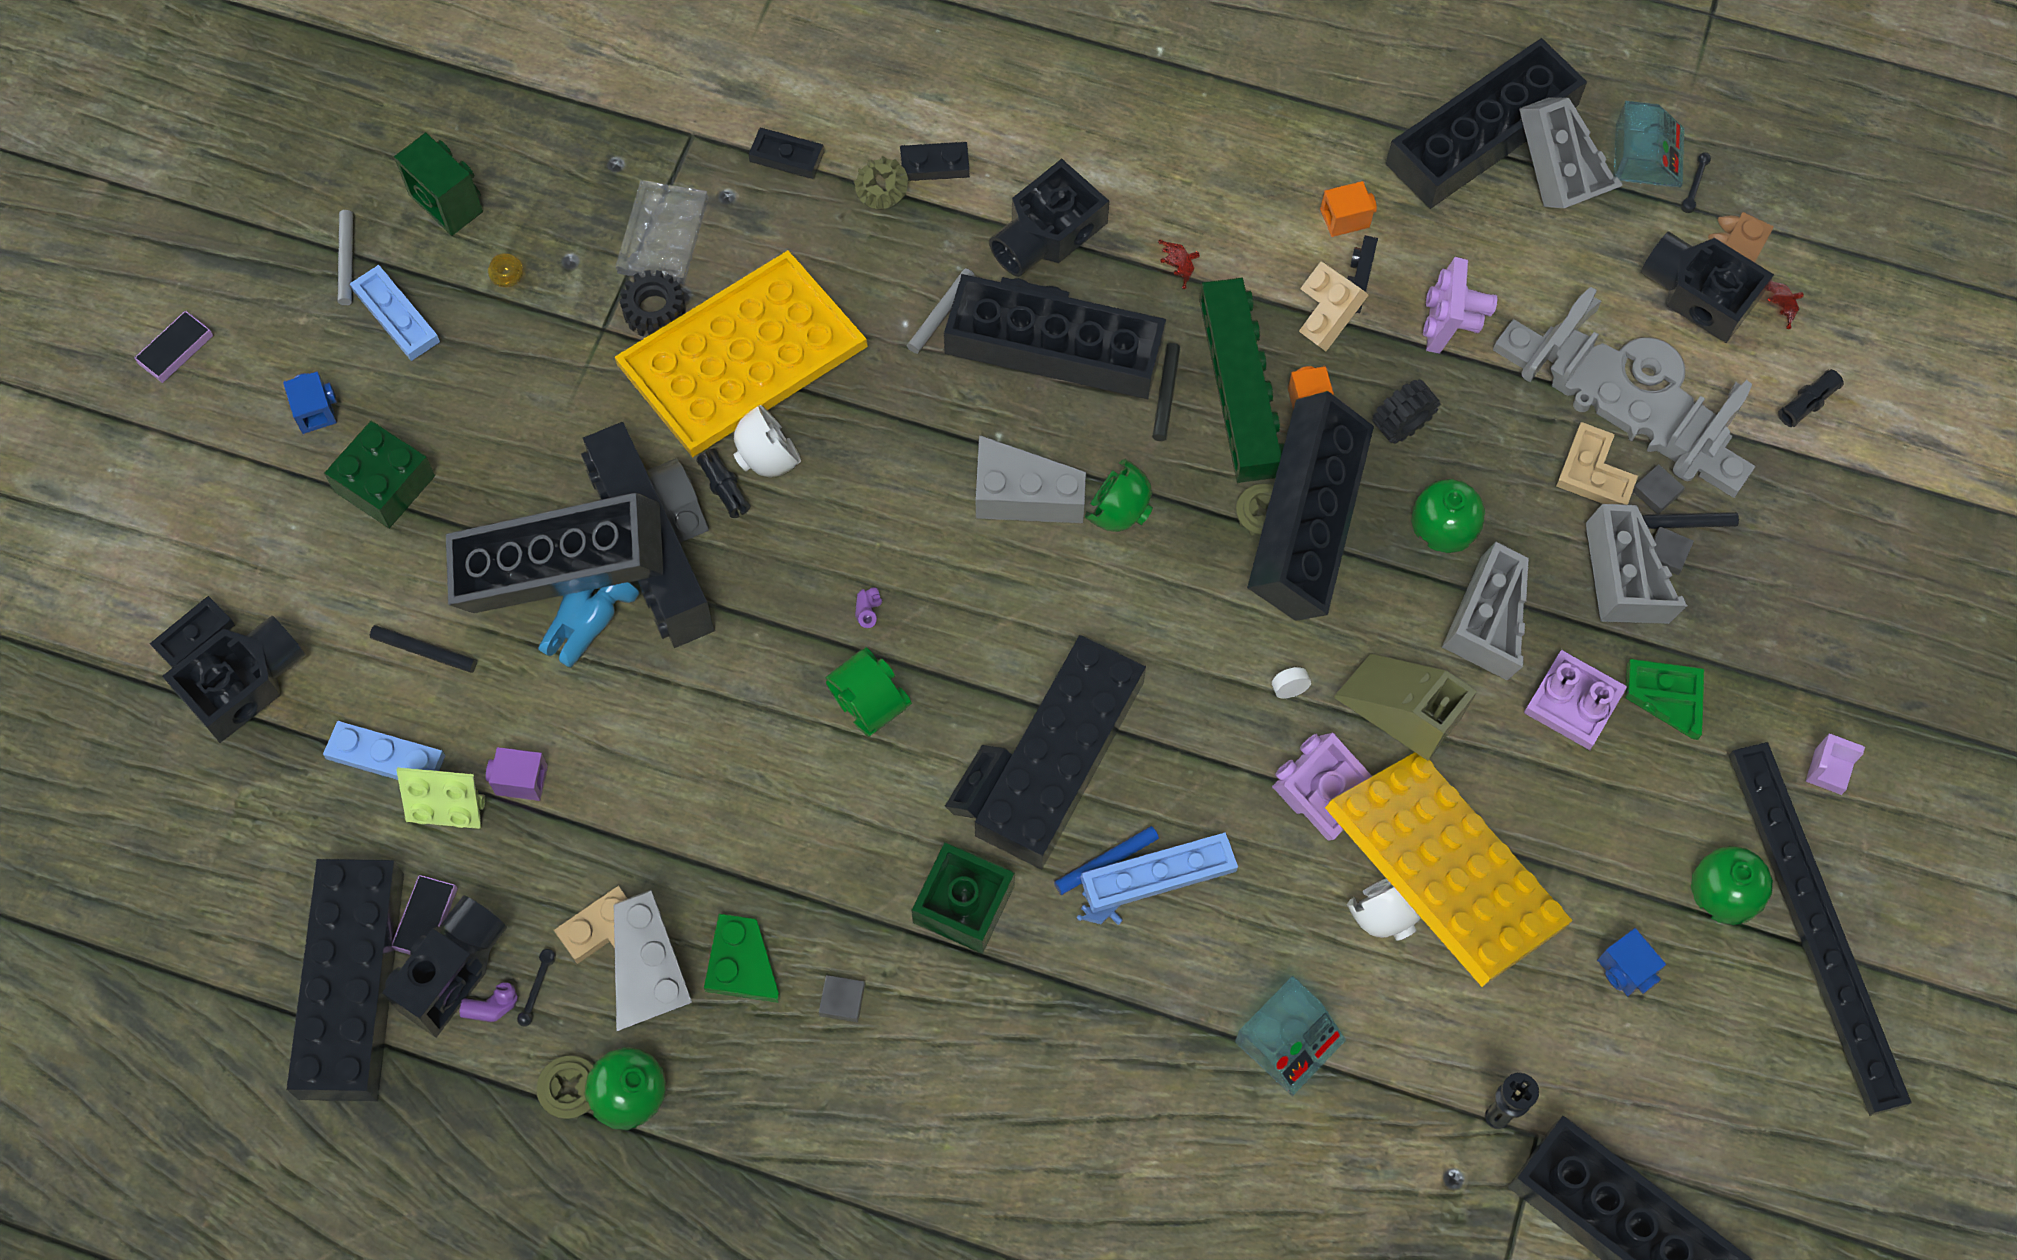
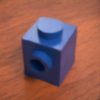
[283,371,337,434]
[1597,928,1666,997]

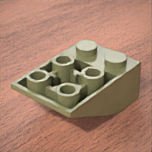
[1334,654,1477,761]

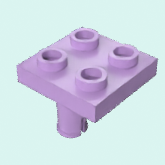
[1423,257,1497,354]
[1524,650,1627,750]

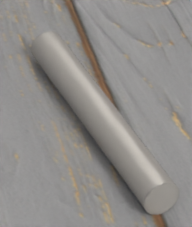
[338,210,353,305]
[907,268,975,354]

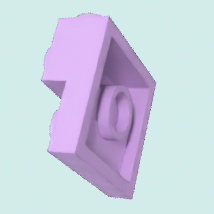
[1272,733,1372,841]

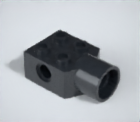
[989,158,1110,277]
[1641,231,1774,343]
[162,616,306,743]
[382,895,507,1038]

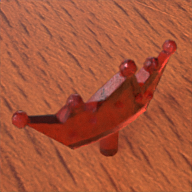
[1158,239,1200,289]
[1766,281,1804,329]

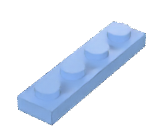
[1080,832,1238,913]

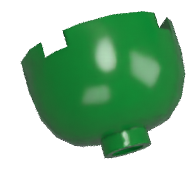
[1085,458,1153,532]
[1411,479,1485,553]
[1691,846,1773,925]
[584,1047,666,1130]

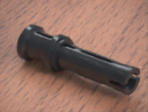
[1485,1072,1539,1129]

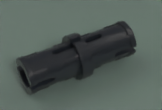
[1778,369,1844,427]
[696,448,751,518]

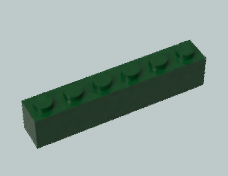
[1199,277,1284,483]

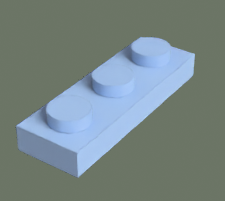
[350,265,440,361]
[323,721,445,780]

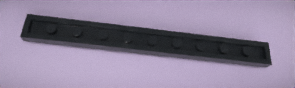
[1729,742,1912,1116]

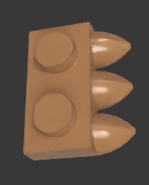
[1708,212,1774,262]

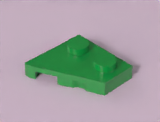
[1625,659,1704,740]
[704,914,780,1003]

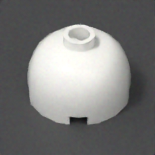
[733,405,801,478]
[1347,878,1422,941]

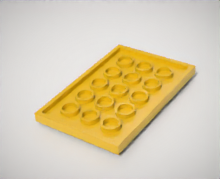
[615,250,868,458]
[1325,752,1573,987]

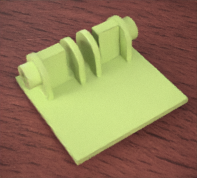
[396,767,485,829]

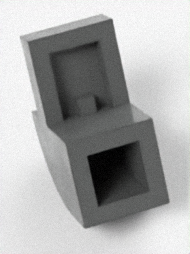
[646,458,709,543]

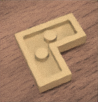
[1299,261,1369,351]
[1556,422,1638,505]
[554,886,628,964]

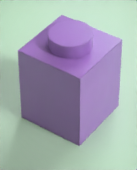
[486,747,548,801]

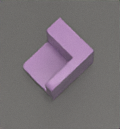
[1806,733,1865,795]

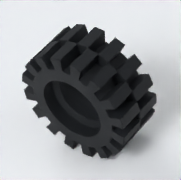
[620,270,686,337]
[1372,379,1441,444]

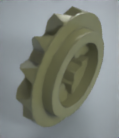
[854,156,908,209]
[1235,484,1274,536]
[537,1056,593,1119]

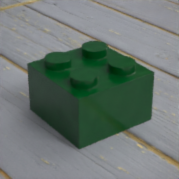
[394,132,483,236]
[324,421,435,529]
[911,842,1015,954]

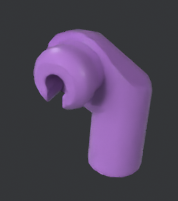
[855,587,882,628]
[460,983,518,1022]

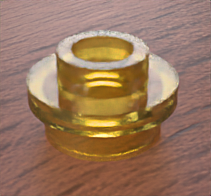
[488,253,523,287]

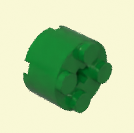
[825,647,912,737]

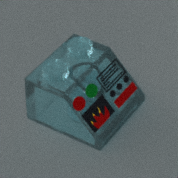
[1614,101,1684,188]
[1235,976,1346,1097]

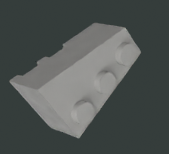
[1519,98,1623,208]
[976,435,1086,523]
[1586,504,1687,624]
[1442,542,1529,680]
[614,890,692,1031]

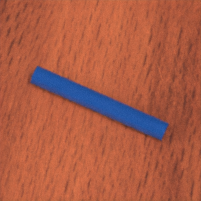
[1054,826,1159,895]

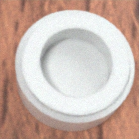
[1272,667,1311,699]

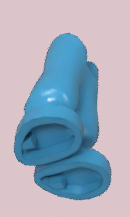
[538,582,639,668]

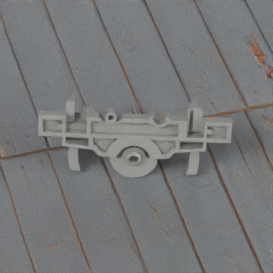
[1493,287,1756,498]

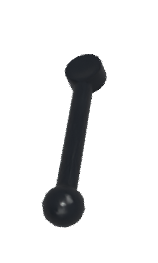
[1681,152,1711,213]
[517,949,556,1027]

